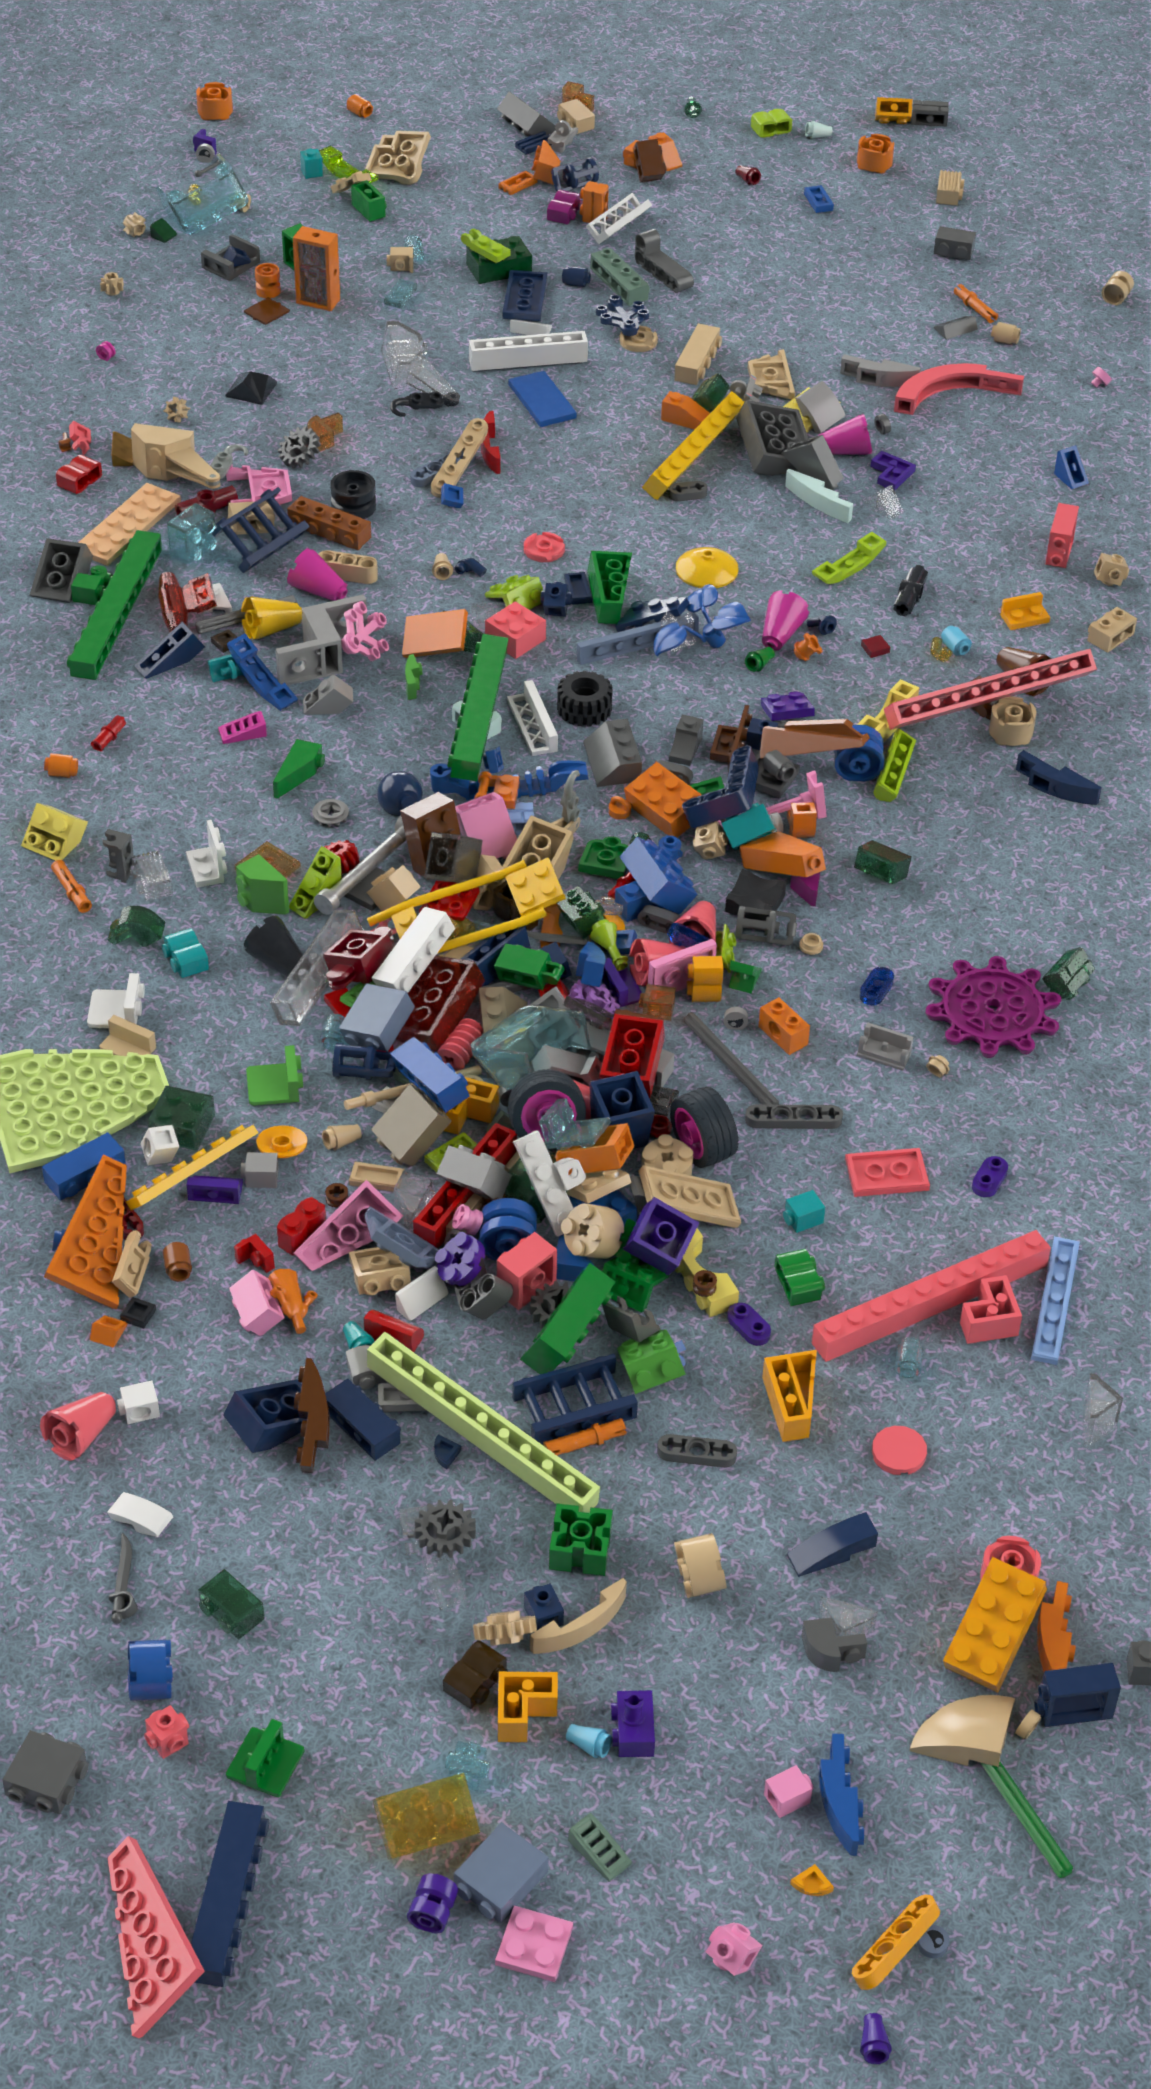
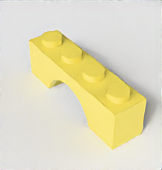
[857,679,919,743]
[675,1228,739,1318]

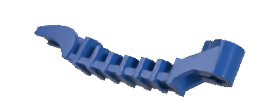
[430,760,589,801]

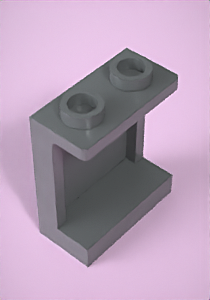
[201,234,260,281]

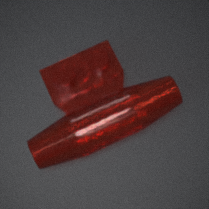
[158,572,217,633]

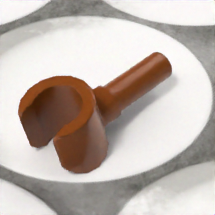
[58,432,72,452]

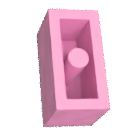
[229,1270,285,1336]

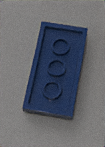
[502,270,548,321]

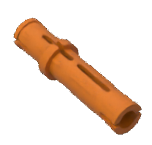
[954,284,998,323]
[51,860,92,913]
[543,1418,627,1456]

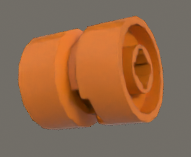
[255,263,281,298]

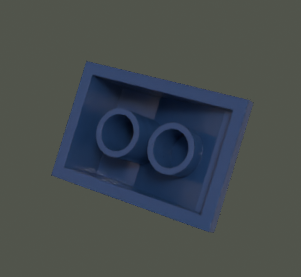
[223,1379,307,1453]

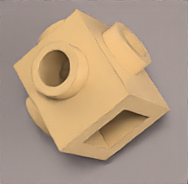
[1094,553,1129,586]
[693,821,728,859]

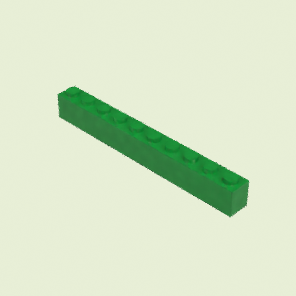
[67,530,162,680]
[447,634,508,782]

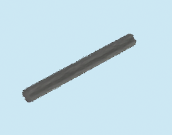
[684,1012,779,1105]

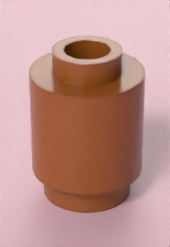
[163,1242,192,1282]

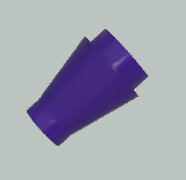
[860,2013,892,2064]

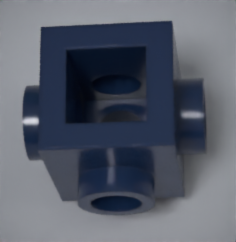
[541,582,572,617]

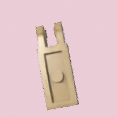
[112,1230,152,1298]

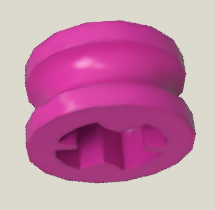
[96,341,116,361]

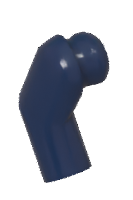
[455,558,487,577]

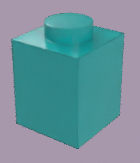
[300,148,323,179]
[783,1190,826,1233]

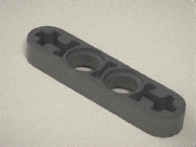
[745,1104,843,1129]

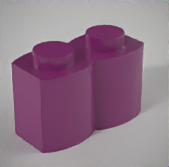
[547,189,583,224]

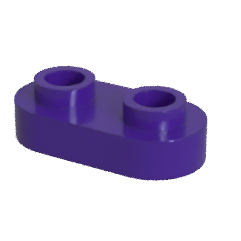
[972,1156,1008,1197]
[727,1302,771,1346]

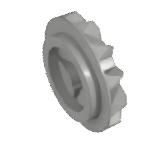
[312,799,349,828]

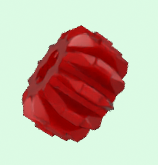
[324,840,360,875]

